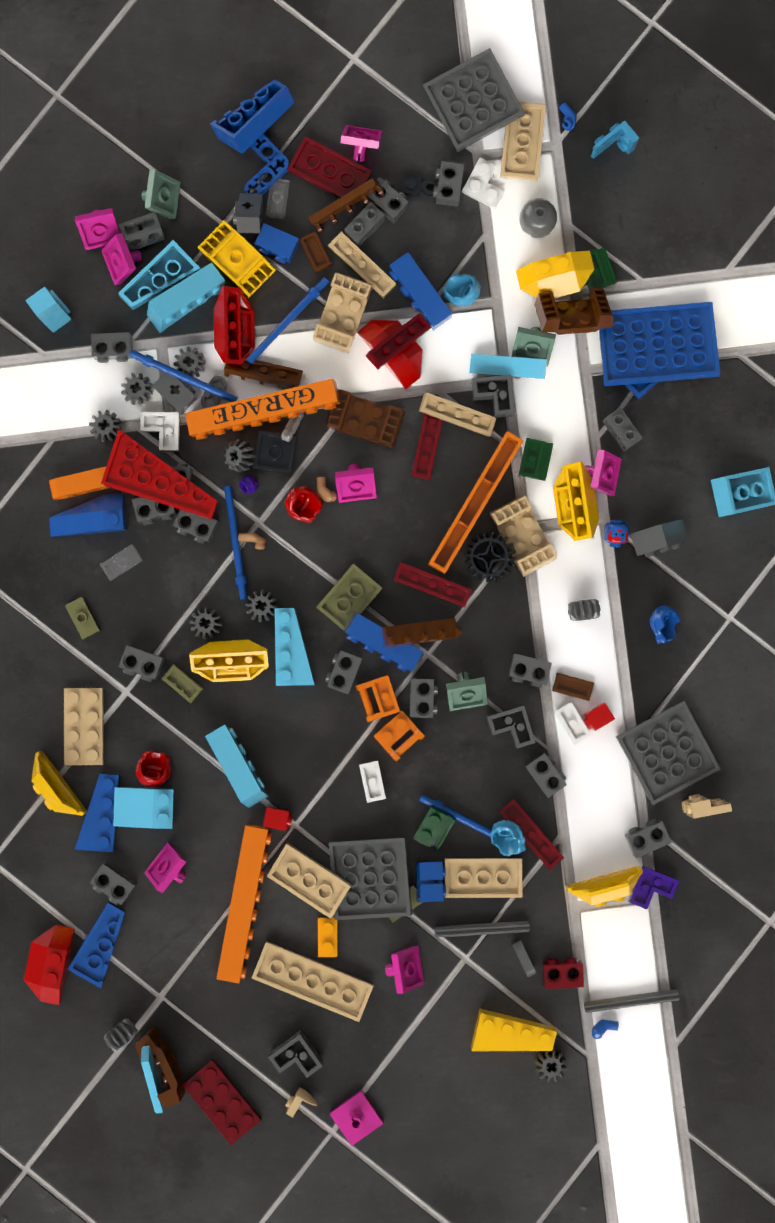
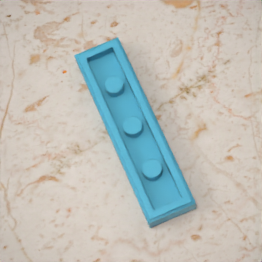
[469,354,547,379]
[141,1046,163,1113]

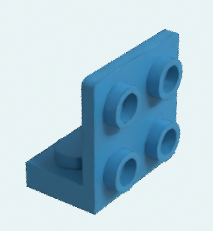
[591,120,639,159]

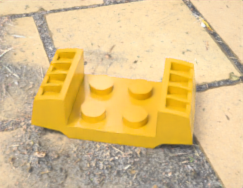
[197,220,276,299]

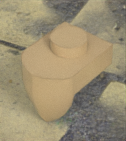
[285,1088,317,1118]

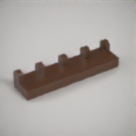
[309,178,384,233]
[224,360,303,389]
[382,618,462,648]

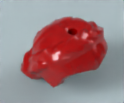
[285,486,323,523]
[135,751,171,788]

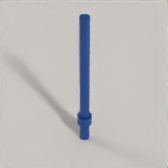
[246,277,329,364]
[129,349,238,402]
[224,486,248,600]
[419,794,522,854]

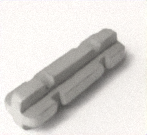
[281,412,304,442]

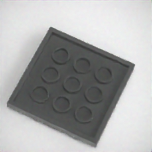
[423,48,525,152]
[615,701,720,805]
[329,837,412,920]

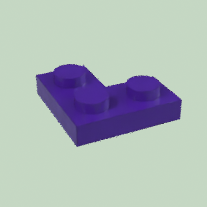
[628,866,679,909]

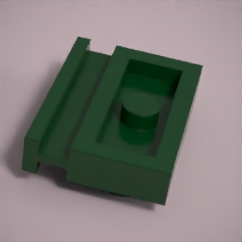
[586,247,617,291]
[518,438,554,482]
[413,805,456,852]

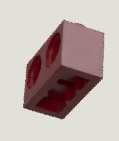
[542,958,584,989]

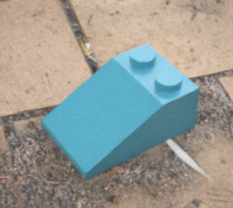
[711,467,775,517]
[113,787,173,829]

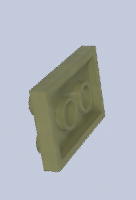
[316,564,383,631]

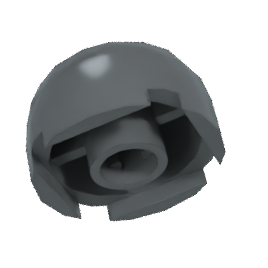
[519,198,557,238]

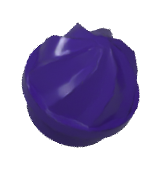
[239,476,259,495]

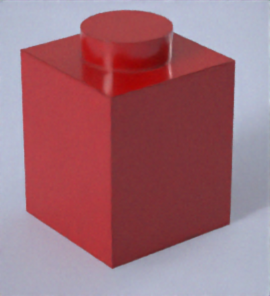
[583,702,615,731]
[263,806,293,831]

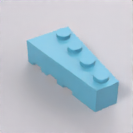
[118,240,200,310]
[147,263,225,333]
[25,287,71,333]
[275,608,316,686]
[205,725,268,808]

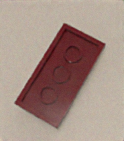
[287,136,372,206]
[182,1059,261,1145]

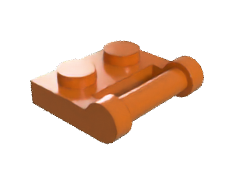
[356,675,400,722]
[374,711,425,762]

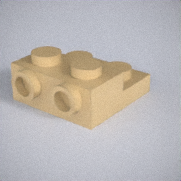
[681,794,732,818]

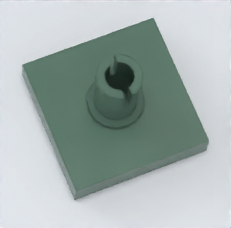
[142,170,181,219]
[511,326,556,367]
[446,672,488,711]

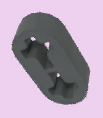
[201,376,227,408]
[512,940,537,977]

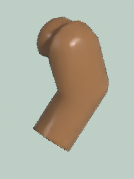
[316,477,337,502]
[238,533,266,550]

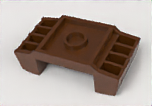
[534,288,613,335]
[325,389,406,449]
[135,1027,185,1107]

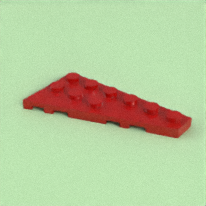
[101,430,218,520]

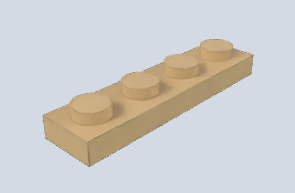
[328,232,396,299]
[419,392,496,437]

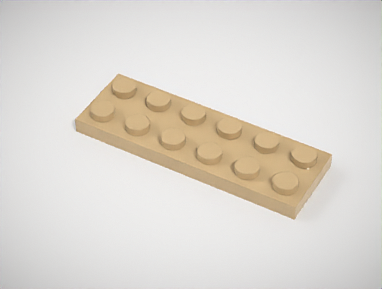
[252,941,374,1022]

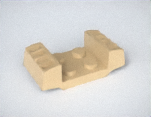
[313,272,373,354]
[490,495,557,577]

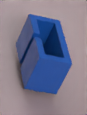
[254,223,300,264]
[416,862,446,902]

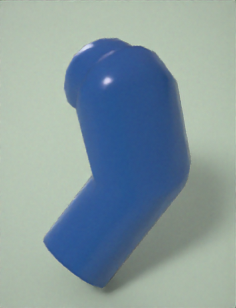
[559,102,577,131]
[592,1019,619,1039]

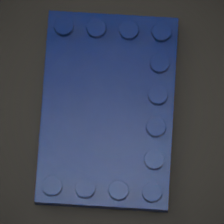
[599,302,720,386]

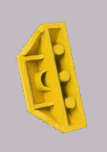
[516,251,594,299]
[553,462,599,541]
[189,640,269,682]
[31,750,87,816]
[565,865,643,907]

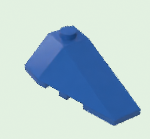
[49,492,127,537]

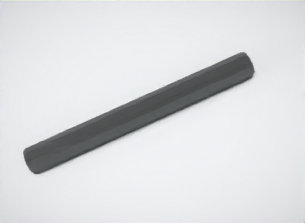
[434,921,530,937]
[584,989,680,1013]

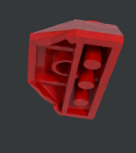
[213,286,255,365]
[357,320,423,390]
[24,925,75,1005]

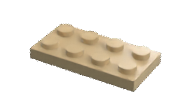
[500,102,546,181]
[64,688,104,765]
[267,843,352,919]
[445,858,522,898]

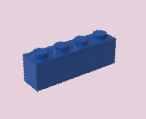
[389,252,452,331]
[344,612,423,673]

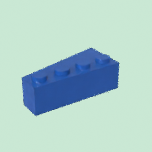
[210,79,295,154]

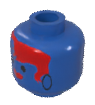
[603,519,629,547]

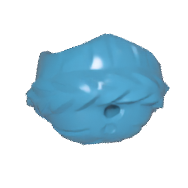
[443,274,481,306]
[490,820,526,856]

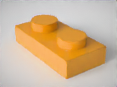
[318,917,338,957]

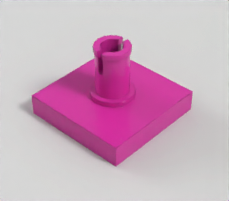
[341,125,383,161]
[75,208,121,250]
[101,233,141,285]
[585,450,622,496]
[335,464,377,503]
[144,842,186,893]
[385,946,424,994]
[329,1090,383,1146]

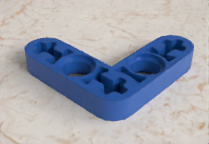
[244,134,289,194]

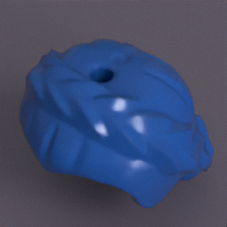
[650,605,680,644]

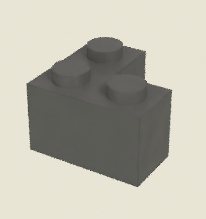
[471,375,515,418]
[631,519,689,558]
[486,705,536,748]
[268,1030,324,1078]

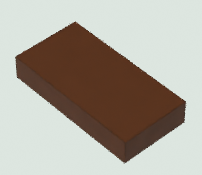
[299,230,332,274]
[552,673,594,701]

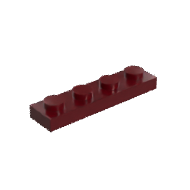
[365,313,432,370]
[411,413,442,480]
[394,562,472,608]
[499,799,564,870]

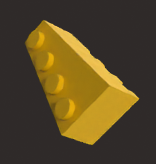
[471,1009,557,1051]

